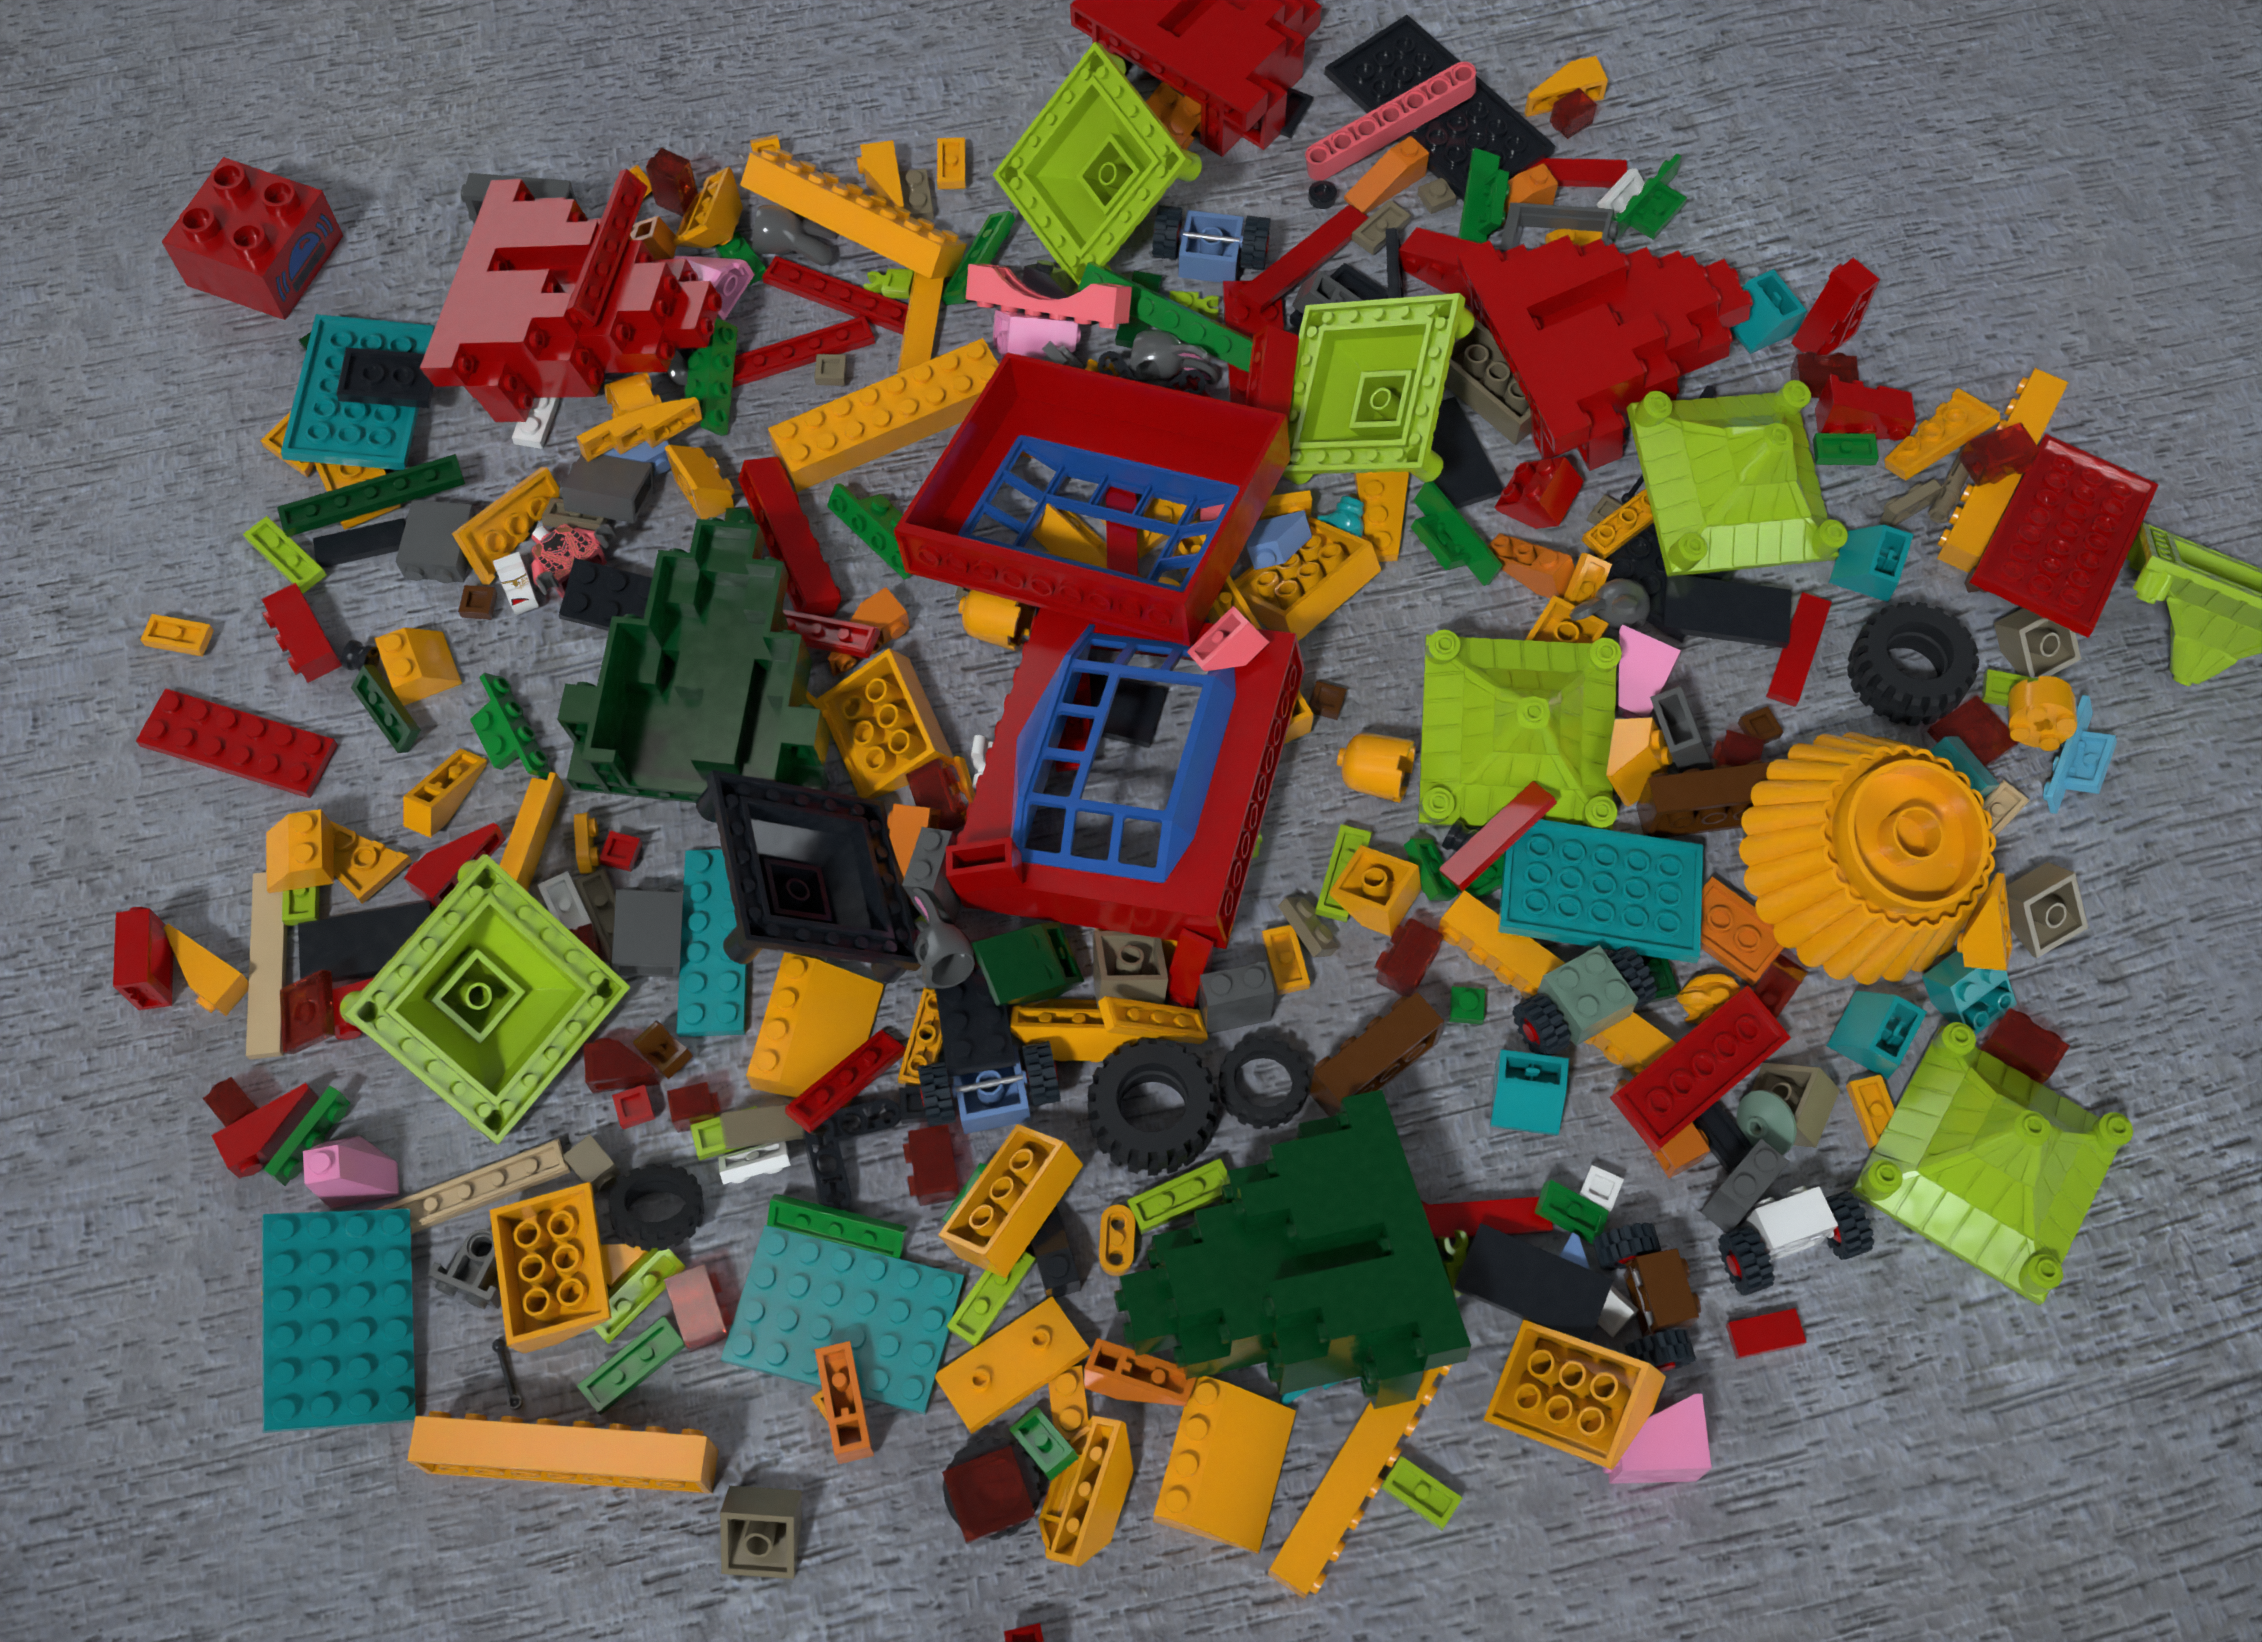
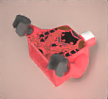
[531,524,618,598]

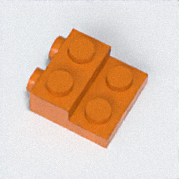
[1146,81,1201,150]

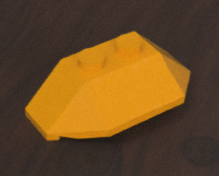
[673,167,743,248]
[1010,999,1143,1062]
[1038,1415,1134,1567]

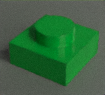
[1449,986,1485,1025]

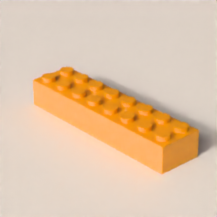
[740,149,967,279]
[768,338,999,493]
[407,1411,719,1494]

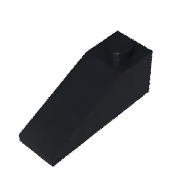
[1022,260,1099,326]
[1031,1205,1081,1299]

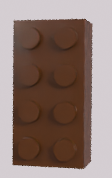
[1636,760,1771,838]
[1310,992,1444,1117]

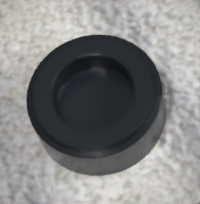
[1308,181,1337,209]

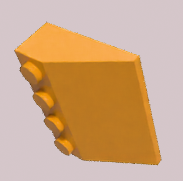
[1233,517,1381,641]
[817,648,955,799]
[746,952,884,1108]
[489,1182,612,1354]
[1483,1319,1666,1471]
[1153,1376,1296,1554]

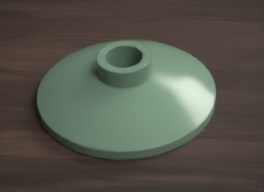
[1737,1090,1797,1155]

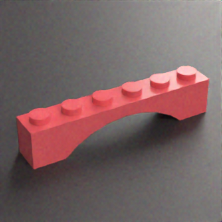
[966,263,1132,329]

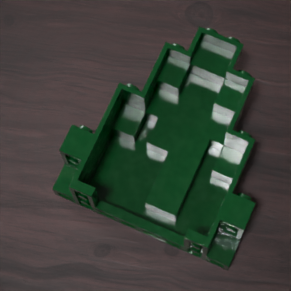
[557,517,831,803]
[1114,1090,1471,1409]

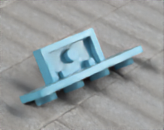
[2043,695,2117,814]

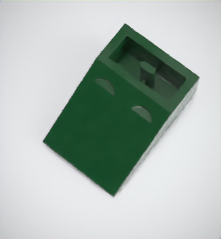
[972,922,1085,1006]

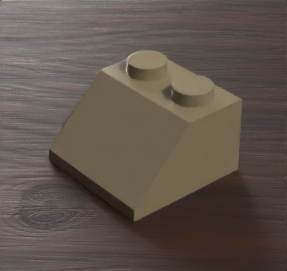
[1994,608,2081,679]
[2006,862,2089,958]
[1093,931,1168,1008]
[1751,1063,1840,1148]
[720,1486,802,1579]

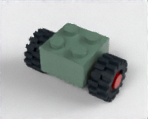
[1512,945,1657,1056]

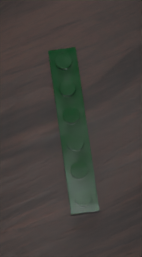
[277,454,465,537]

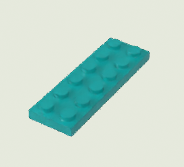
[677,849,748,1037]

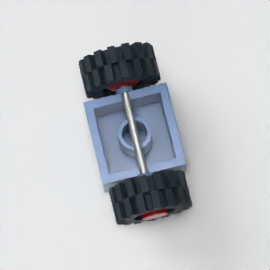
[1152,205,1271,283]
[918,1041,1061,1134]

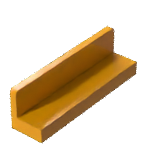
[1032,503,1143,578]
[499,772,565,892]

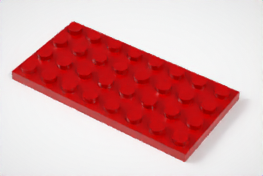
[1969,434,2159,638]

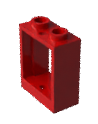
[113,907,174,1010]

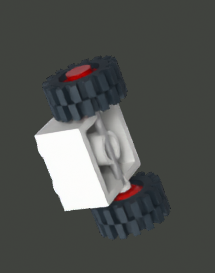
[1718,1186,1874,1296]

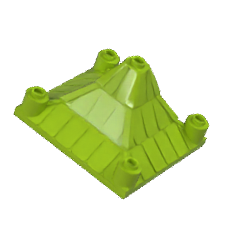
[992,42,1202,286]
[1282,293,1474,485]
[1627,380,1848,577]
[2126,522,2262,686]
[1418,629,1622,831]
[340,854,630,1145]
[1850,1022,2133,1305]

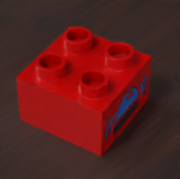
[162,157,344,320]

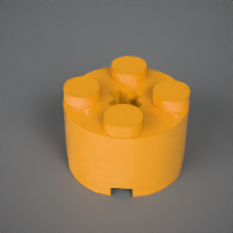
[604,372,662,419]
[2008,676,2077,751]

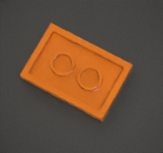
[1700,877,1785,986]

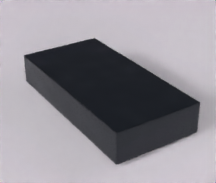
[1280,87,1314,139]
[1692,1101,1753,1173]

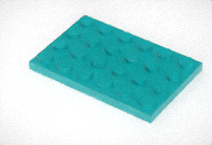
[281,314,435,470]
[1498,819,1703,964]
[262,1209,416,1433]
[721,1225,965,1415]

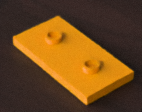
[935,1296,1091,1434]

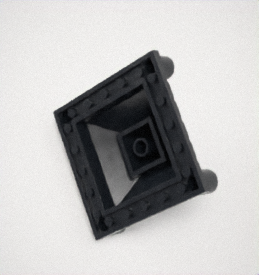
[696,770,921,983]

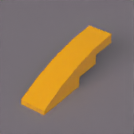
[576,397,702,462]

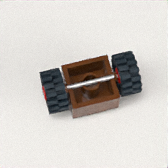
[1592,1222,1701,1373]

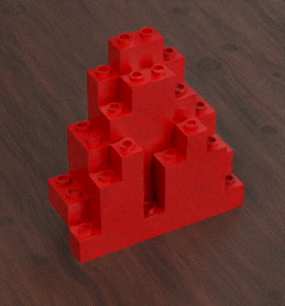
[1070,0,1322,157]
[420,179,722,422]
[1457,235,1753,471]

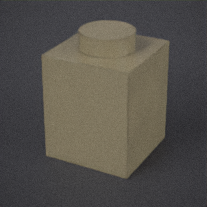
[562,1134,621,1195]

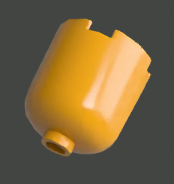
[958,590,1036,652]
[1337,732,1416,803]

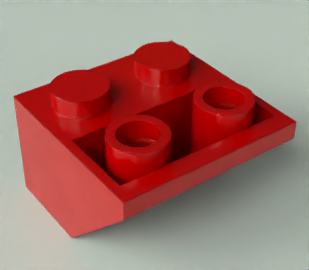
[1494,457,1584,529]

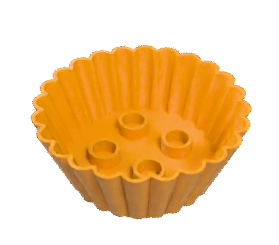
[1739,731,1996,985]

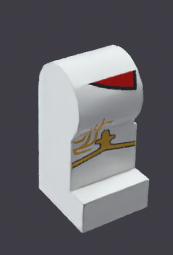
[492,552,539,616]

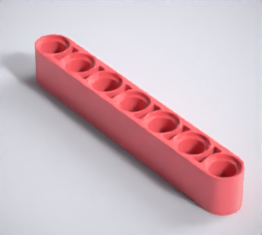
[1305,62,1476,181]

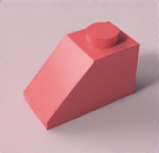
[1187,606,1269,672]

